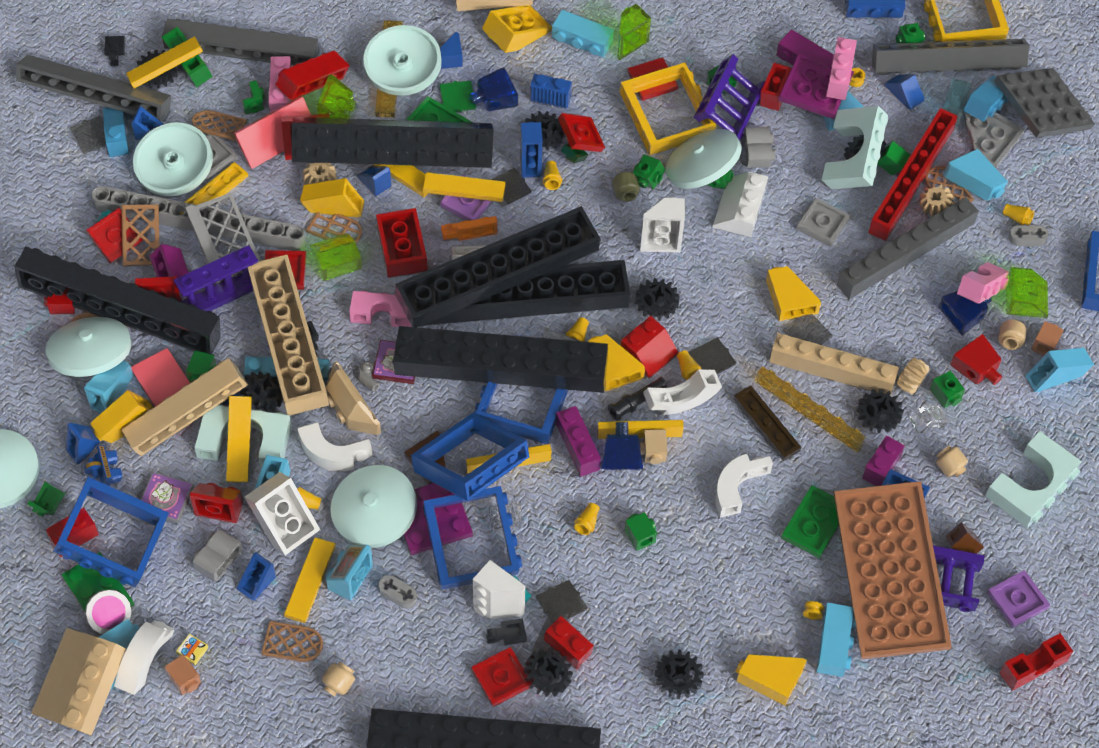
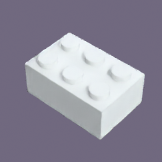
[245,472,320,555]

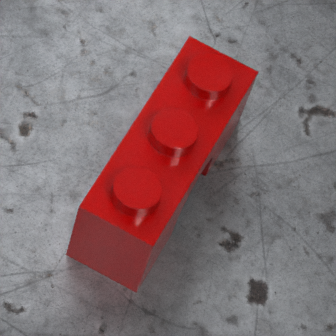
[999,633,1073,691]

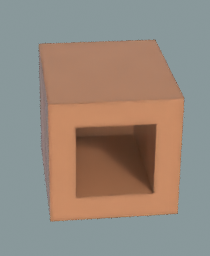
[1031,321,1064,356]
[164,654,201,696]

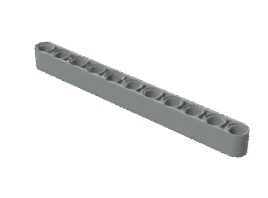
[92,186,306,251]

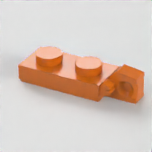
[441,216,498,241]

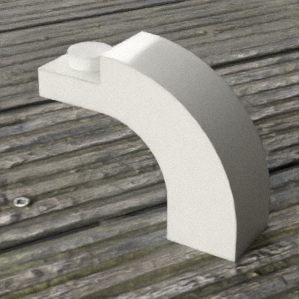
[643,369,722,415]
[297,423,372,471]
[715,454,773,518]
[114,620,174,695]

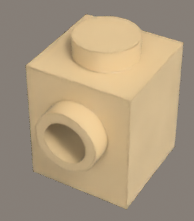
[640,430,667,464]

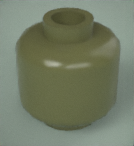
[612,172,640,202]

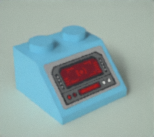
[326,545,373,601]

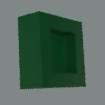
[561,144,589,164]

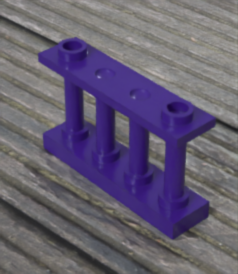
[693,54,765,141]
[174,245,258,311]
[933,546,985,612]

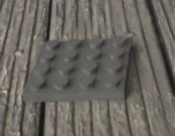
[994,68,1095,138]

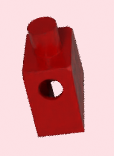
[950,334,1003,385]

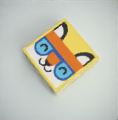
[176,634,208,665]

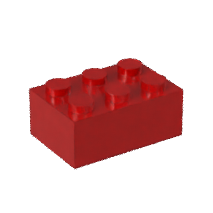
[376,208,428,278]

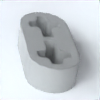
[1009,225,1049,246]
[379,575,417,608]

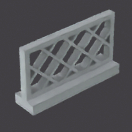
[185,193,261,284]

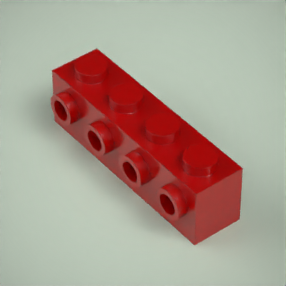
[275,50,350,100]

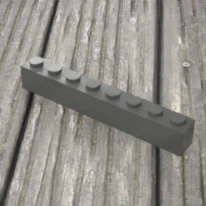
[162,18,319,66]
[872,38,1029,75]
[16,55,171,121]
[837,197,978,300]

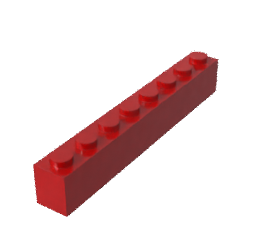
[868,108,958,241]

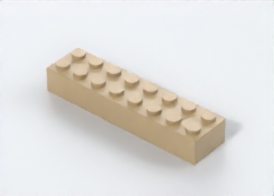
[248,255,329,415]

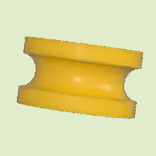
[849,68,865,87]
[803,601,824,620]

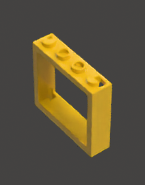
[924,0,1009,42]
[619,62,717,156]

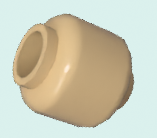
[998,319,1026,350]
[936,445,968,477]
[322,661,355,696]

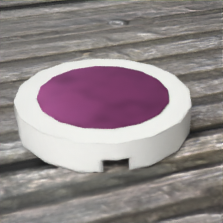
[86,590,131,634]

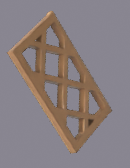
[121,204,160,267]

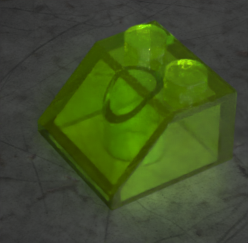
[617,4,651,60]
[317,74,356,119]
[310,233,362,281]
[1006,267,1048,318]

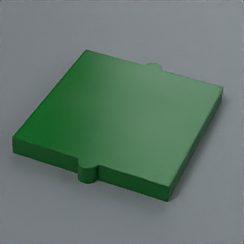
[440,80,476,113]

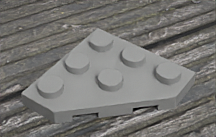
[964,112,1025,169]

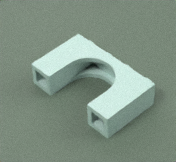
[822,106,888,189]
[195,404,292,467]
[985,431,1082,527]

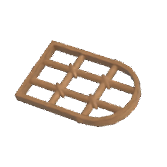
[306,212,362,247]

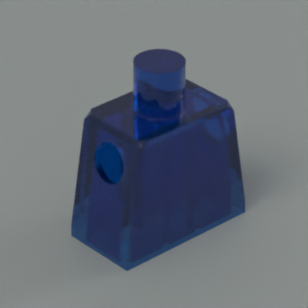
[469,67,518,111]
[939,291,992,336]
[601,422,643,470]

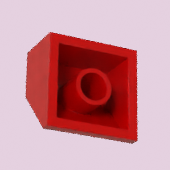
[621,316,679,379]
[190,483,244,523]

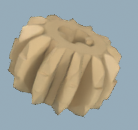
[303,163,337,185]
[920,184,954,217]
[897,357,929,394]

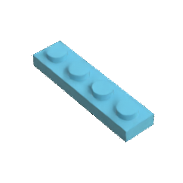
[244,356,330,381]

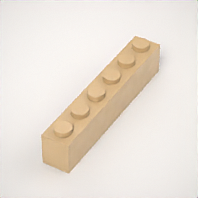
[770,333,899,396]
[122,358,248,456]

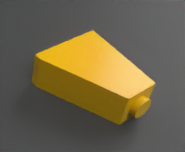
[300,178,364,218]
[766,266,821,321]
[587,334,645,392]
[90,390,154,443]
[735,654,807,706]

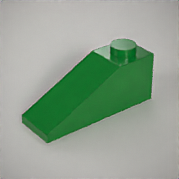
[162,26,213,87]

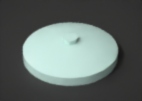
[363,25,442,96]
[133,122,213,197]
[666,129,742,189]
[46,317,131,377]
[0,429,39,508]
[331,465,417,548]

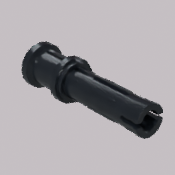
[608,377,668,421]

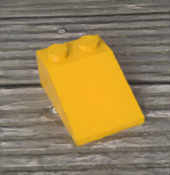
[482,5,552,53]

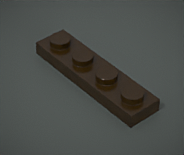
[733,385,801,461]

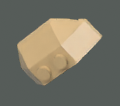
[326,361,381,435]

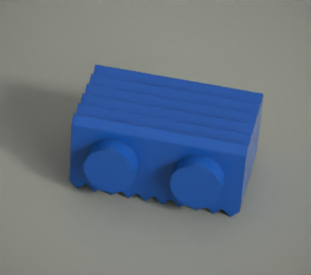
[530,73,572,109]

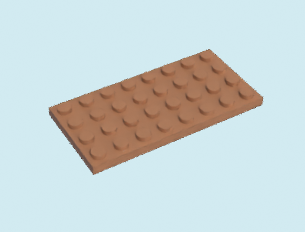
[834,481,952,660]

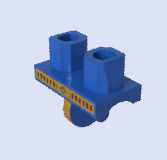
[84,445,122,486]

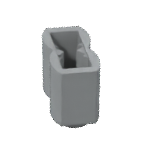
[744,127,775,168]
[193,529,242,582]

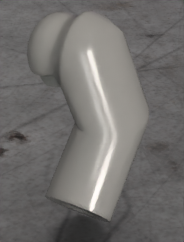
[359,362,380,392]

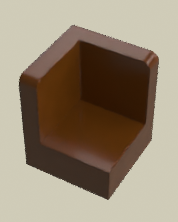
[945,522,984,554]

